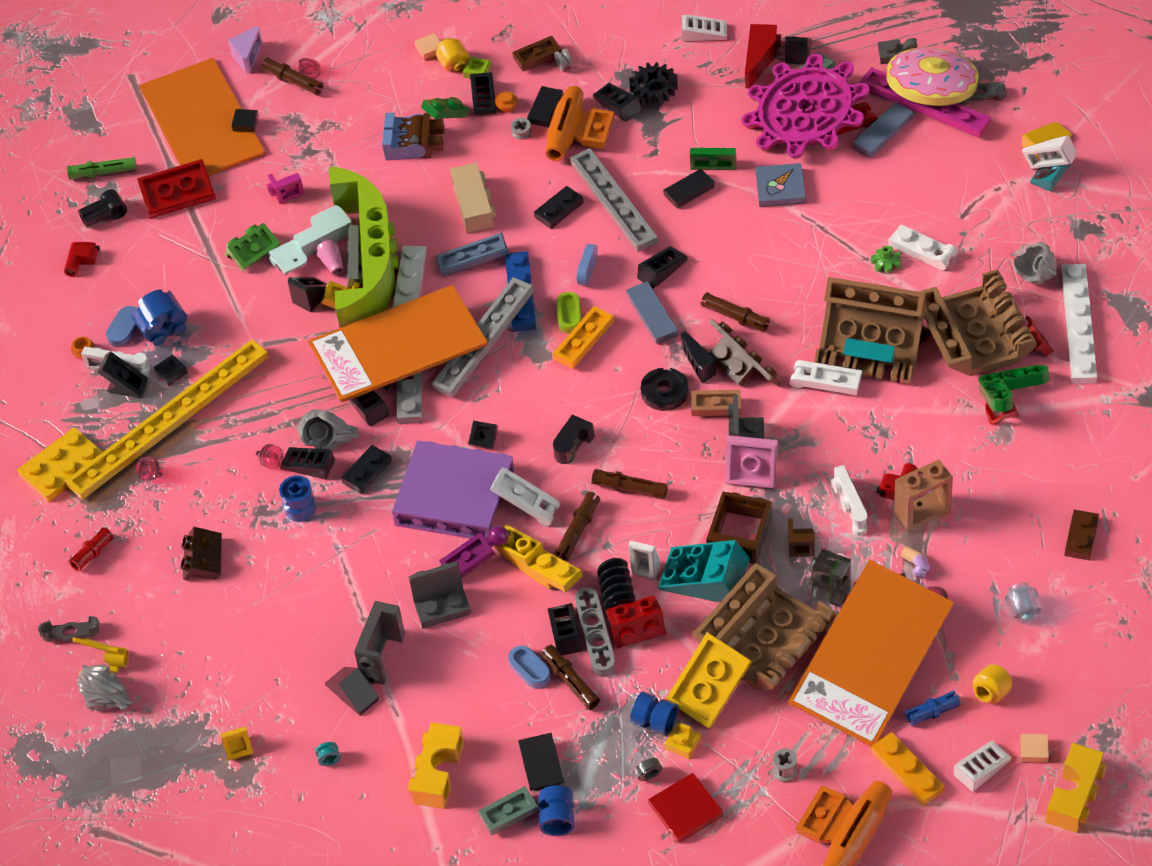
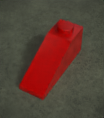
[745,24,782,88]

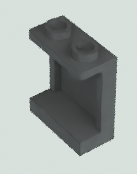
[354,601,405,685]

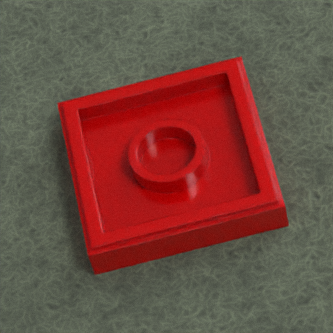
[648,773,723,843]

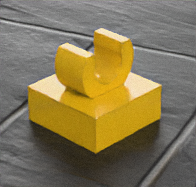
[665,723,701,759]
[220,726,253,761]

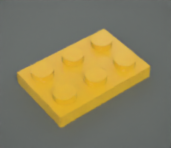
[17,427,102,503]
[666,632,753,729]

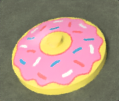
[886,47,979,106]

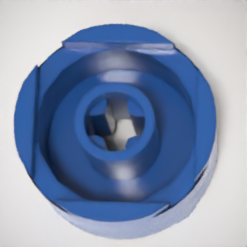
[131,289,187,346]

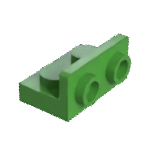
[224,222,281,272]

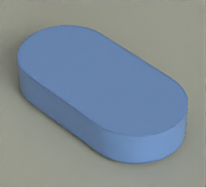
[576,243,598,286]
[106,306,138,346]
[508,646,551,689]

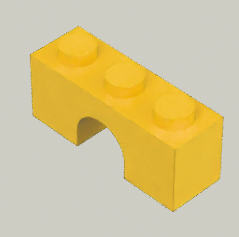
[408,722,464,809]
[1045,742,1107,833]

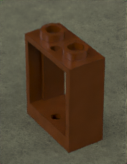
[706,491,772,564]

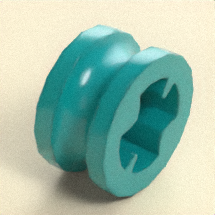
[315,742,341,766]

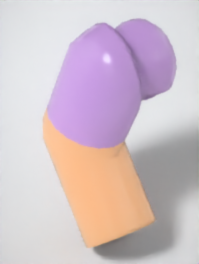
[901,546,930,578]

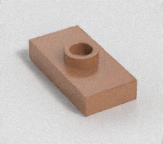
[691,390,741,416]

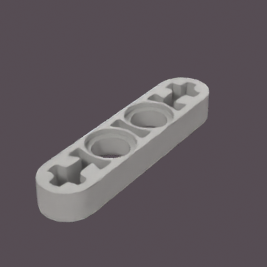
[575,587,615,677]

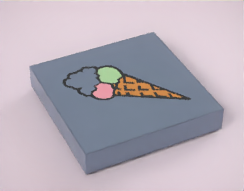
[755,163,806,207]

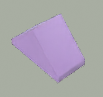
[228,27,263,74]

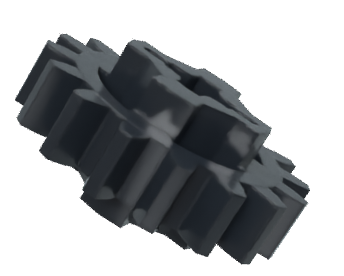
[629,62,678,105]

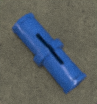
[905,690,961,726]

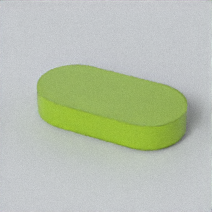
[556,292,582,334]

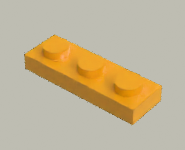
[552,306,614,369]
[871,732,945,806]

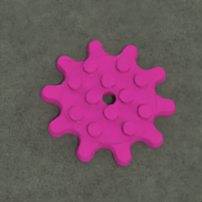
[741,54,870,159]

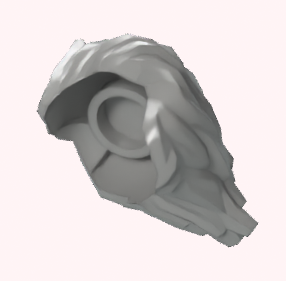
[1013,241,1057,285]
[296,409,359,451]
[76,664,133,712]

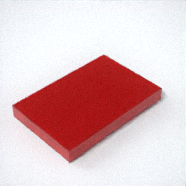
[137,159,216,219]

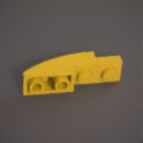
[493,524,583,593]

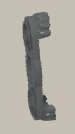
[959,82,1007,106]
[38,616,100,642]

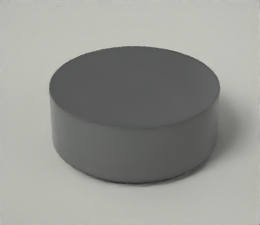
[634,758,662,781]

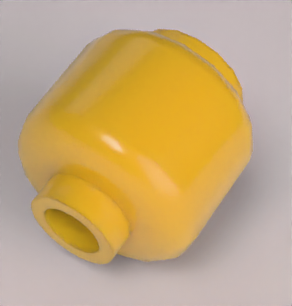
[436,37,469,71]
[973,664,1012,704]

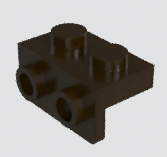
[180,526,222,581]

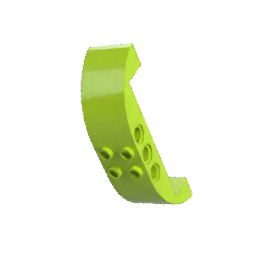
[329,167,399,328]

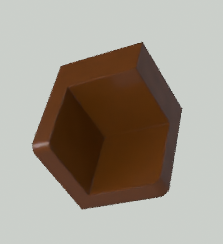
[788,518,815,557]

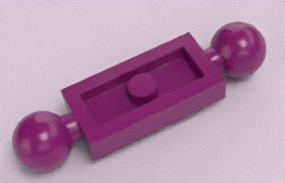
[439,526,509,578]

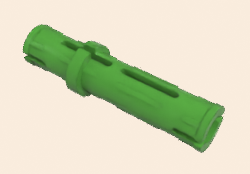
[67,156,137,180]

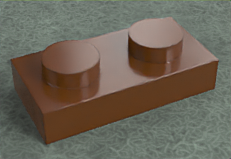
[512,36,562,72]
[1064,509,1099,561]

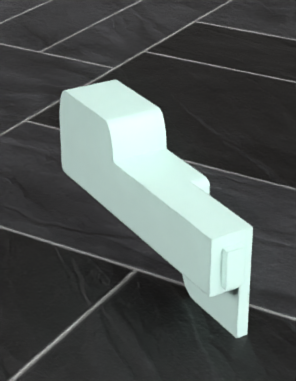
[269,205,352,275]

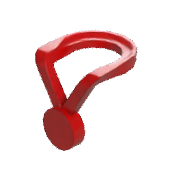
[985,401,1019,425]

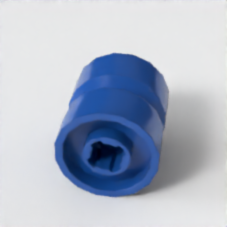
[279,475,316,522]
[630,691,678,736]
[538,785,575,836]

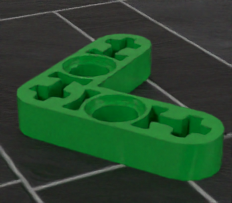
[978,365,1050,412]

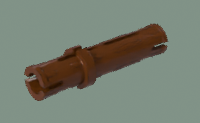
[261,57,324,96]
[701,292,770,333]
[591,468,668,499]
[554,492,601,561]
[541,644,600,711]

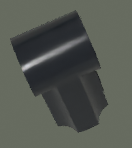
[78,189,127,228]

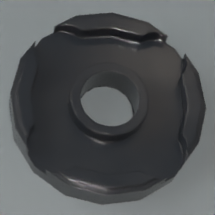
[640,368,689,411]

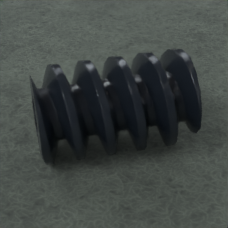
[597,558,635,611]

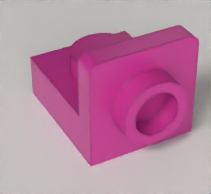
[266,173,305,204]

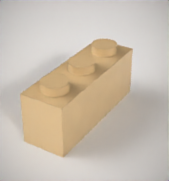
[450,162,497,234]

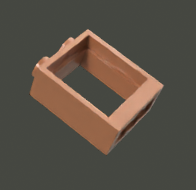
[894,459,953,534]

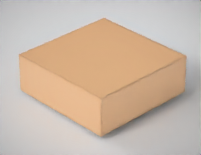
[415,33,440,60]
[1020,734,1049,763]

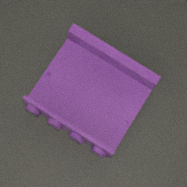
[392,440,515,539]

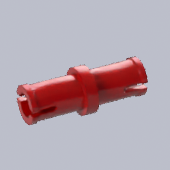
[68,527,114,572]

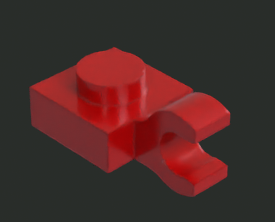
[1025,316,1054,357]

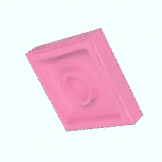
[725,435,778,489]

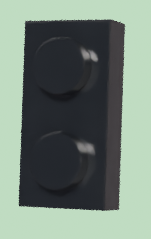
[534,186,584,229]
[341,445,392,494]

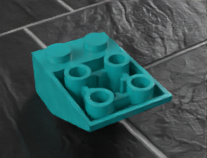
[657,540,750,602]

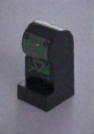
[553,414,595,464]

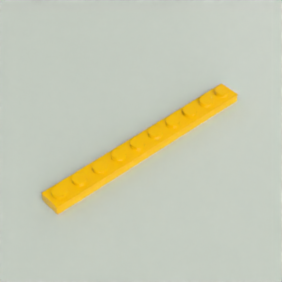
[65,339,269,500]

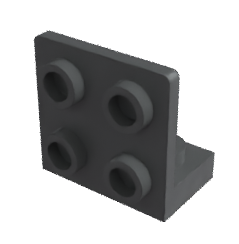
[728,395,764,439]
[408,562,471,629]

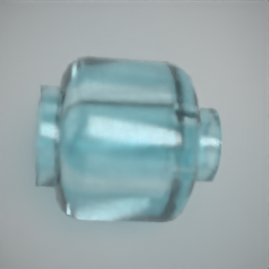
[1005,583,1042,624]

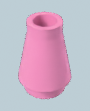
[317,240,345,276]

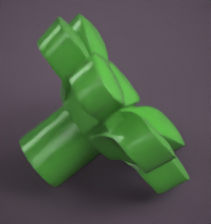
[870,246,902,273]

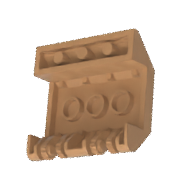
[919,270,1037,376]
[814,277,925,385]
[693,563,836,690]

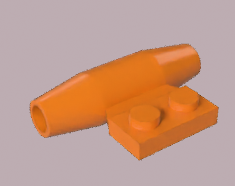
[545,86,614,161]
[795,780,893,866]

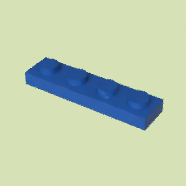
[505,251,536,332]

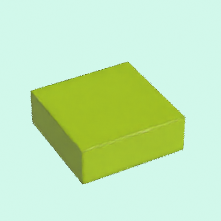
[463,56,492,79]

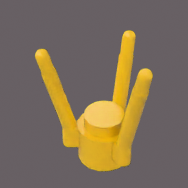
[73,637,129,673]

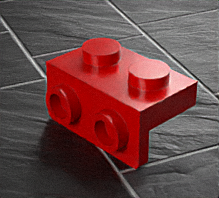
[606,595,666,649]

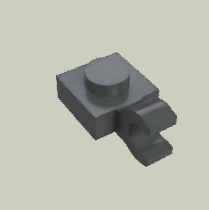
[878,38,918,64]

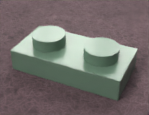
[478,786,539,836]

